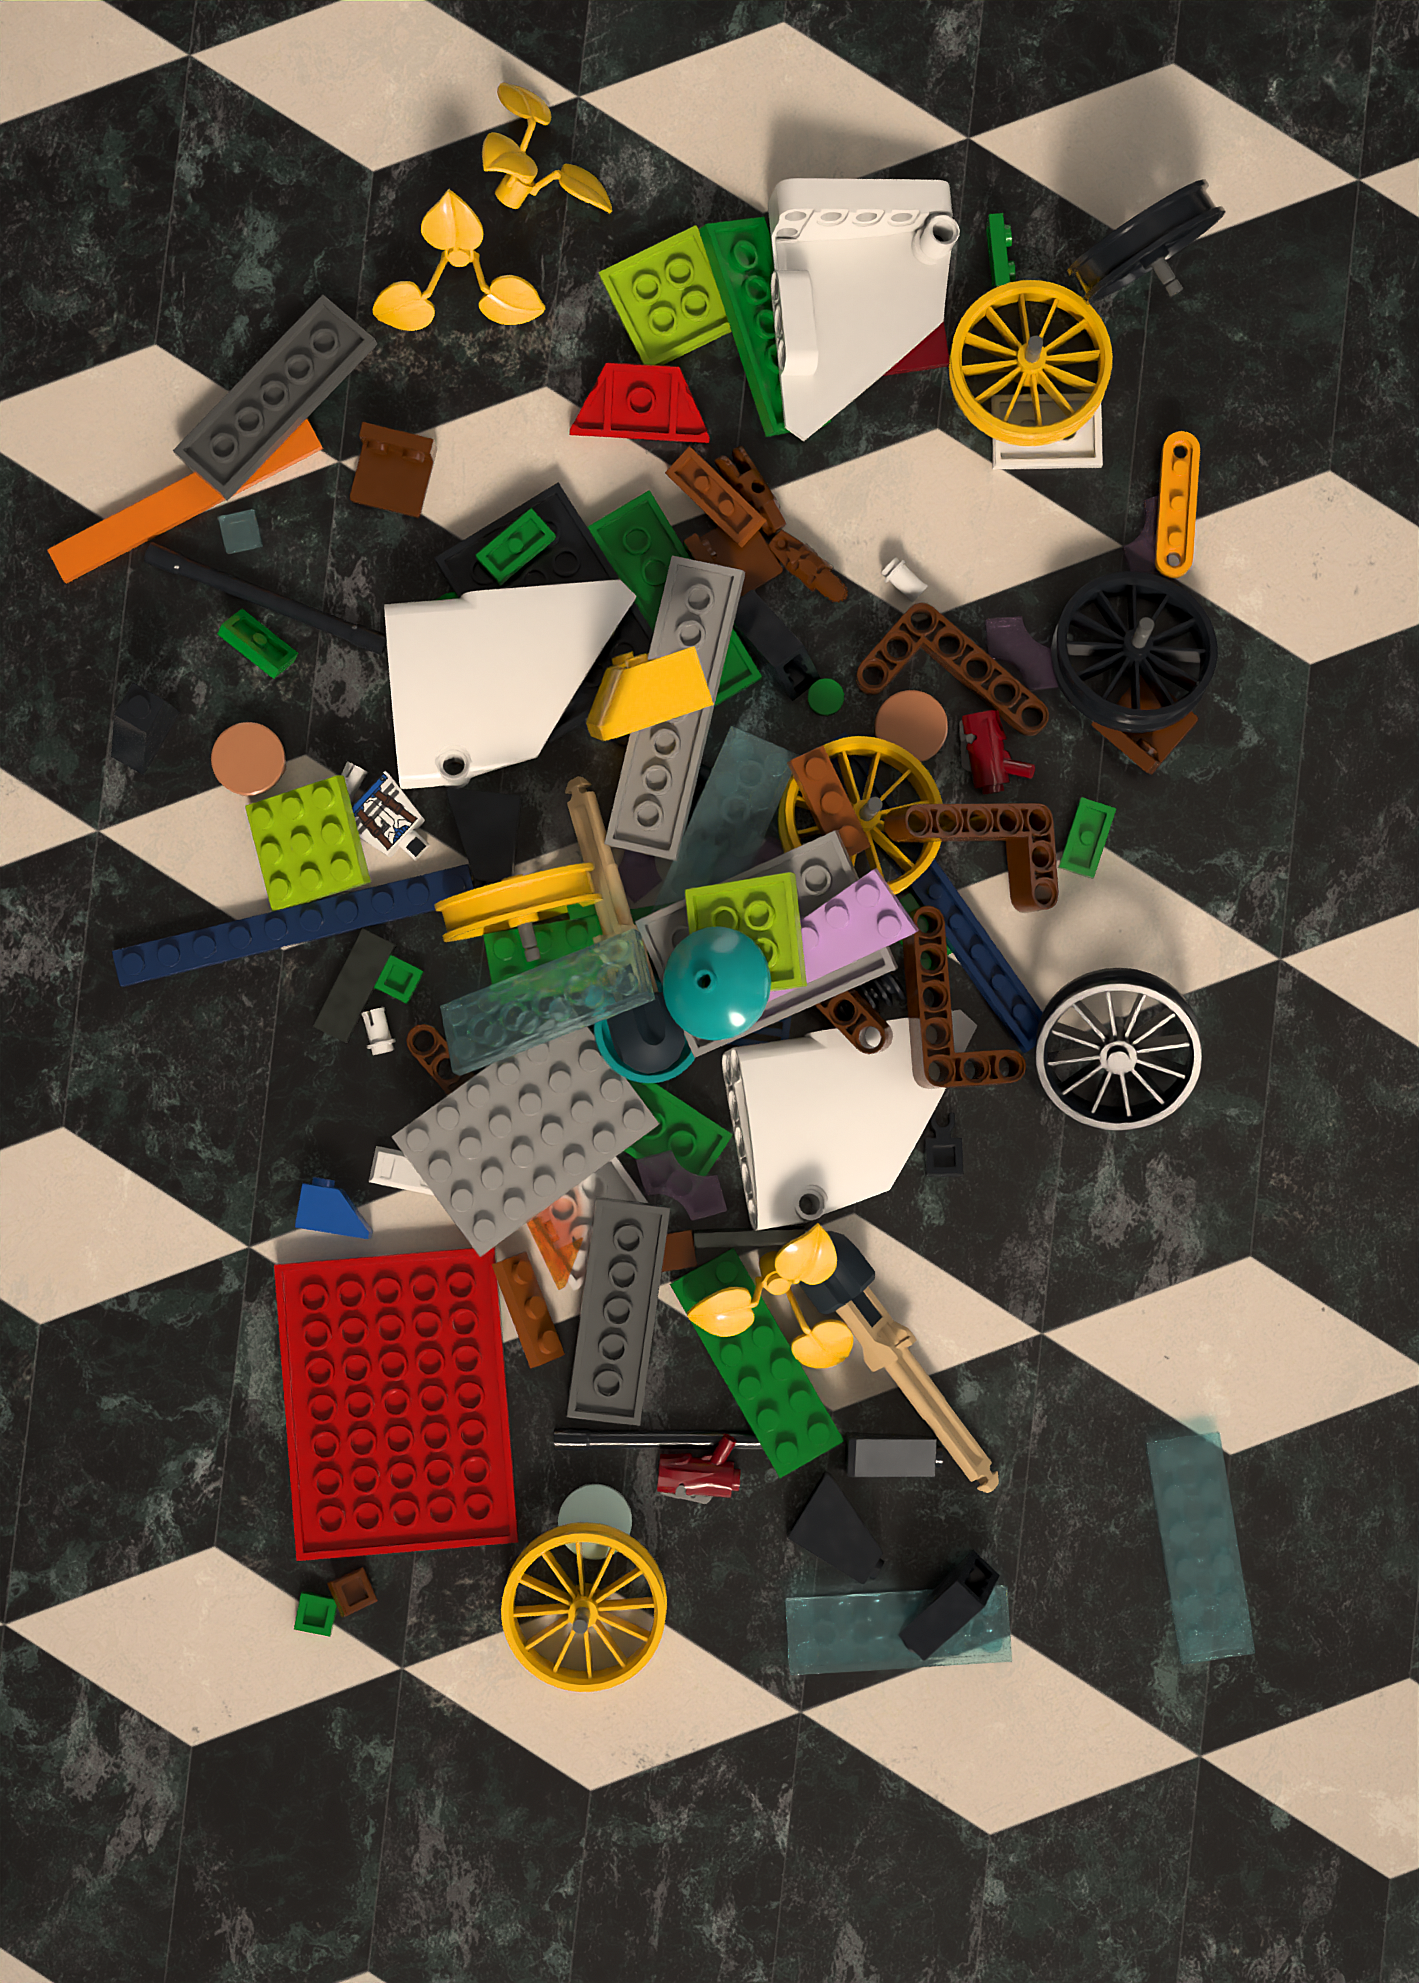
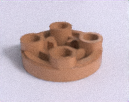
[874,690,948,763]
[211,722,286,796]

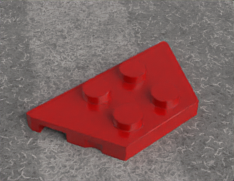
[569,362,710,443]

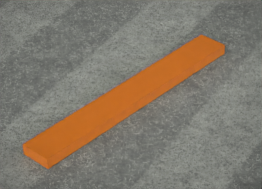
[47,419,323,584]

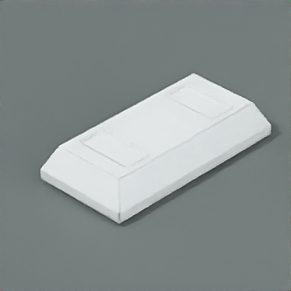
[369,1146,434,1195]

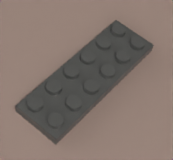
[173,295,377,501]
[566,1197,670,1426]

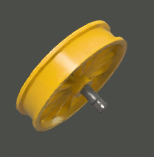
[949,280,1113,446]
[778,736,943,895]
[434,862,603,962]
[501,1522,667,1692]

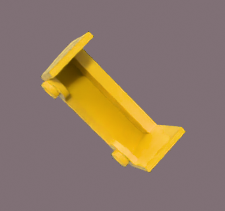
[586,646,714,741]

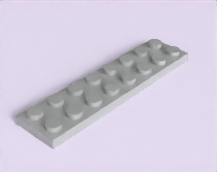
[604,556,745,861]

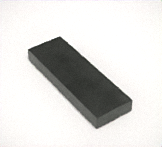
[313,928,396,1043]
[694,1226,805,1248]

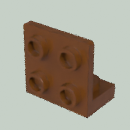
[350,422,438,518]
[683,526,783,596]
[1091,675,1199,775]

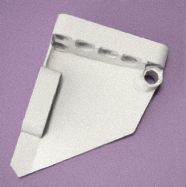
[768,178,960,441]
[384,580,636,789]
[722,1010,977,1231]

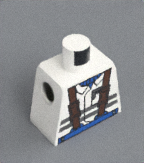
[352,771,430,861]

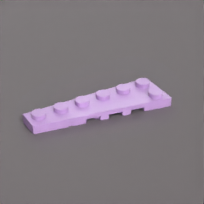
[768,868,919,1002]

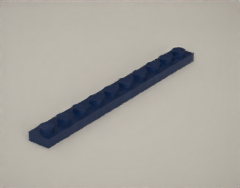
[828,732,1052,1054]
[112,864,474,987]

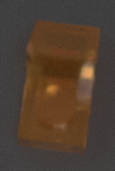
[527,1216,584,1290]

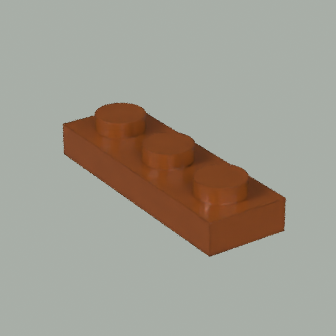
[665,446,767,547]
[787,745,871,857]
[492,1251,565,1369]

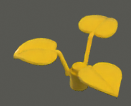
[482,82,612,214]
[373,189,545,331]
[687,1223,853,1368]

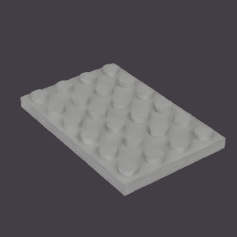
[635,830,898,1058]
[392,1005,659,1257]

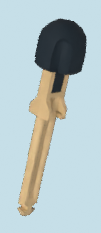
[565,776,685,1074]
[799,1231,999,1493]

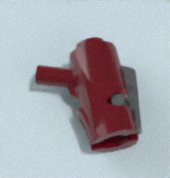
[959,710,1035,795]
[657,1434,741,1504]

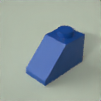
[295,1177,373,1239]

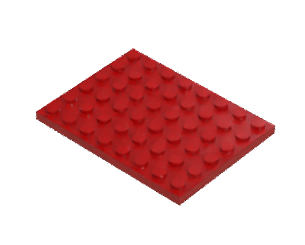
[274,1246,519,1561]

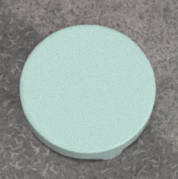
[558,1484,632,1560]

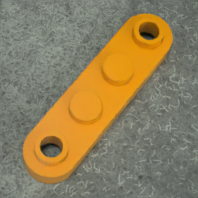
[1155,431,1200,578]

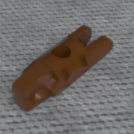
[714,445,786,537]
[768,530,849,603]

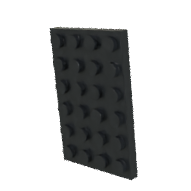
[434,482,654,744]

